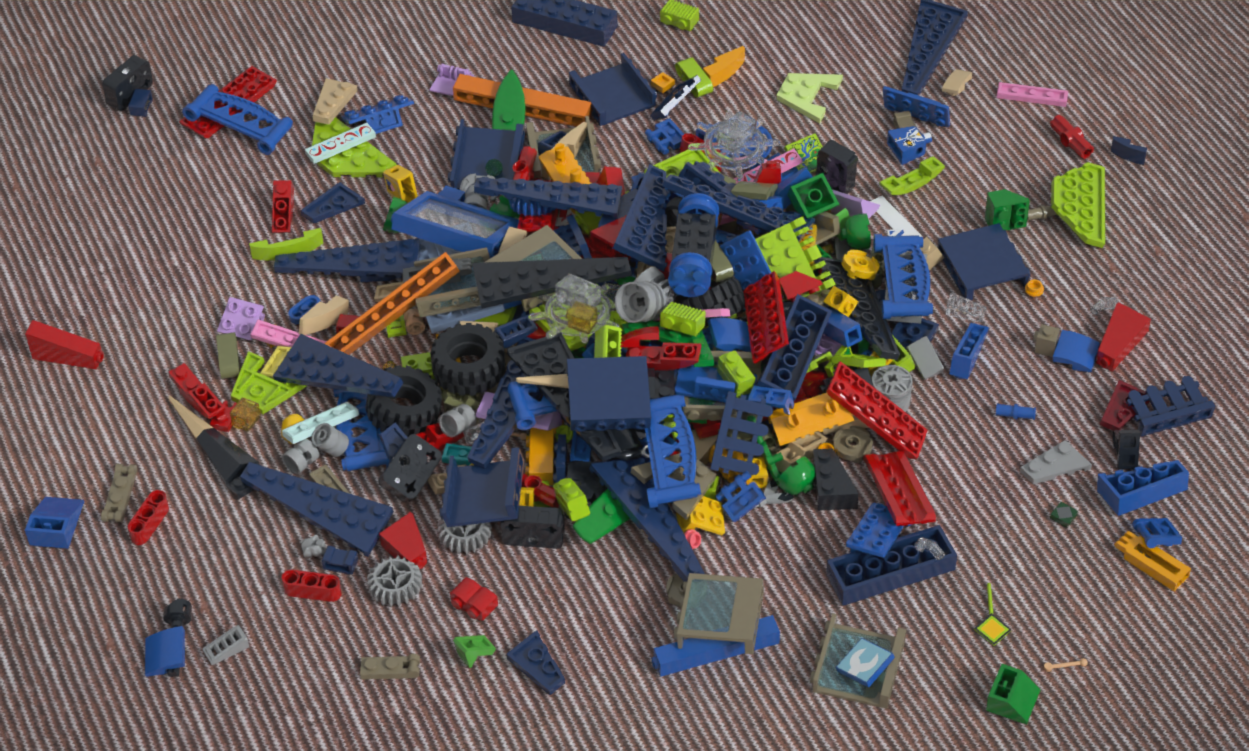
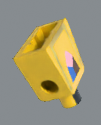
[382,165,418,203]

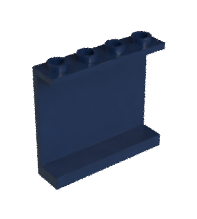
[569,53,657,126]
[448,119,525,190]
[937,223,1031,302]
[567,356,651,432]
[440,447,524,527]

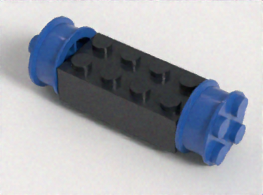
[668,193,719,297]

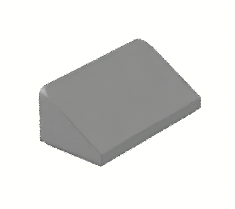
[907,336,944,380]

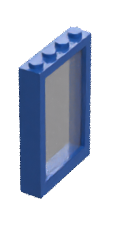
[391,191,519,258]

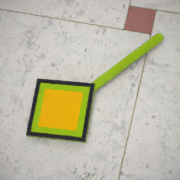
[974,583,1011,646]

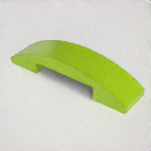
[879,156,945,195]
[249,228,324,261]

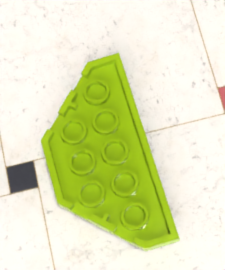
[312,117,397,177]
[1051,162,1105,248]

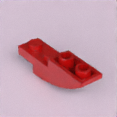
[626,343,702,371]
[168,363,226,419]

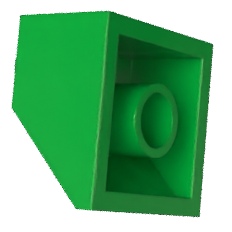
[787,173,839,219]

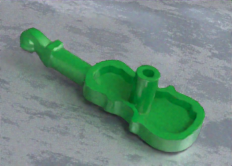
[747,416,784,482]

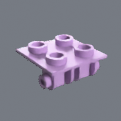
[430,64,474,96]
[217,297,265,341]

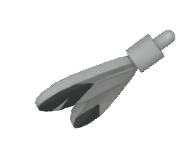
[754,480,794,508]

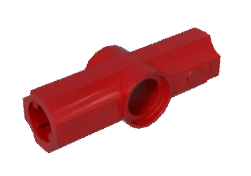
[1050,114,1094,159]
[512,146,537,181]
[521,474,559,508]

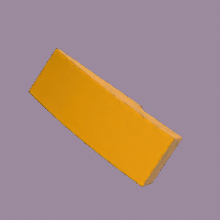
[703,46,745,87]

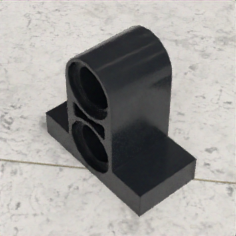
[1112,429,1140,469]

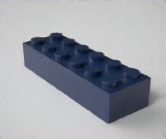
[511,0,618,47]
[756,294,832,401]
[826,525,957,606]

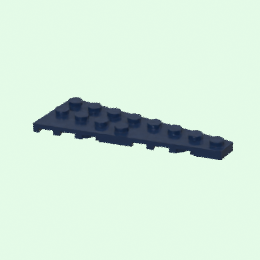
[589,458,705,583]

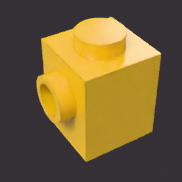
[744,457,768,488]

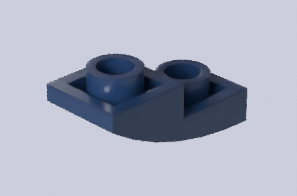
[1111,136,1147,165]

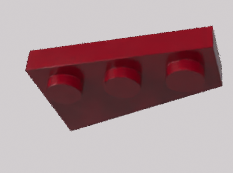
[1099,380,1150,431]

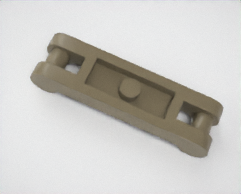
[101,464,137,523]

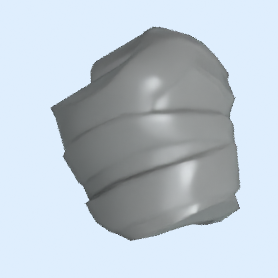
[301,535,327,557]

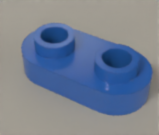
[288,295,321,324]

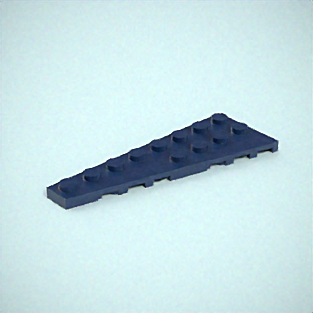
[902,0,968,96]
[613,164,667,272]
[662,174,815,242]
[474,177,622,219]
[274,238,421,278]
[273,334,404,397]
[467,337,542,469]
[240,462,393,557]

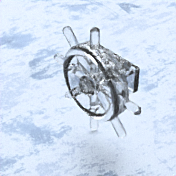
[688,111,780,179]
[528,273,619,343]

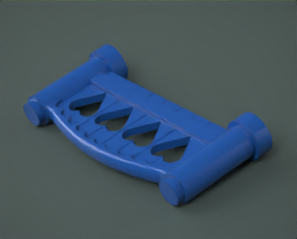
[182,84,293,155]
[873,234,933,319]
[507,381,557,430]
[333,389,389,471]
[645,394,701,508]

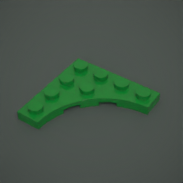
[622,321,714,367]

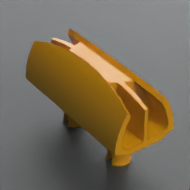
[539,143,591,214]
[768,393,854,446]

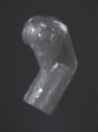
[1090,297,1118,315]
[914,537,945,560]

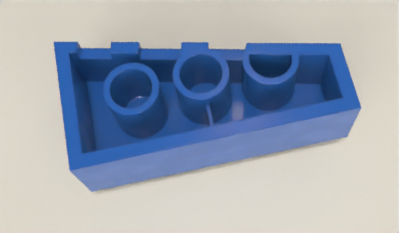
[1097,460,1189,516]

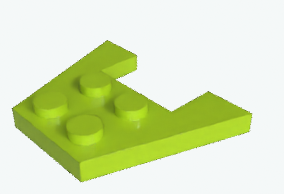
[231,351,307,414]

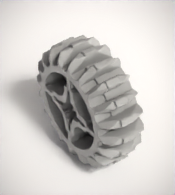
[437,519,492,554]
[367,556,422,607]

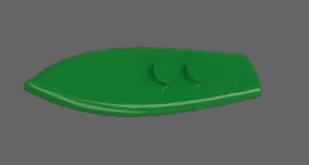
[492,69,525,131]
[573,488,630,544]

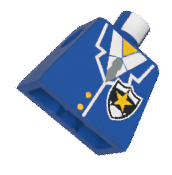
[887,126,932,165]

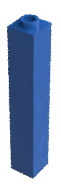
[823,306,863,348]
[651,615,780,677]

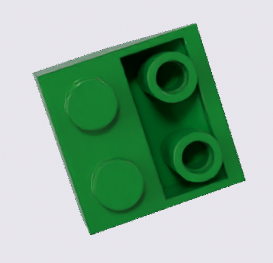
[985,189,1030,231]
[986,664,1041,725]

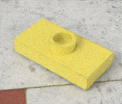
[260,346,292,380]

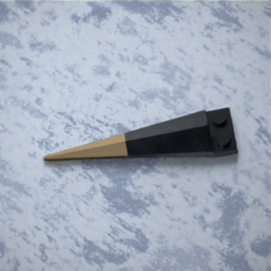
[516,368,675,399]
[169,396,260,500]

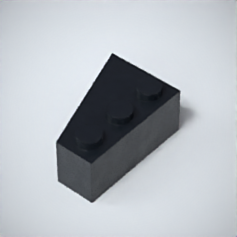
[812,448,859,511]

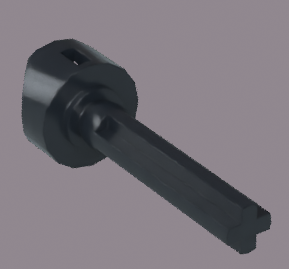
[163,598,192,677]

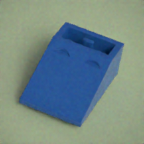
[25,497,84,549]

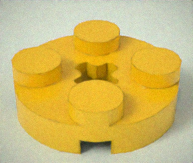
[842,250,880,280]

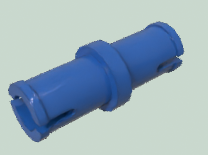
[996,403,1036,420]

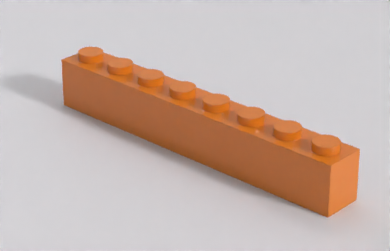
[453,74,592,127]
[324,252,460,355]

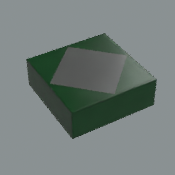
[1050,502,1078,528]

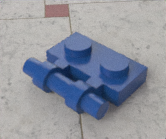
[645,118,684,155]
[716,471,766,522]

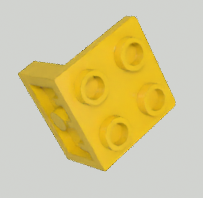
[676,496,725,536]

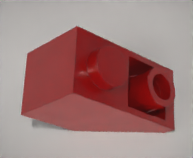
[779,271,823,302]

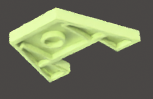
[777,73,843,124]

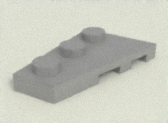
[1020,440,1092,484]

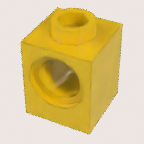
[823,286,858,317]

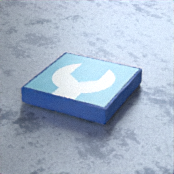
[835,638,895,688]

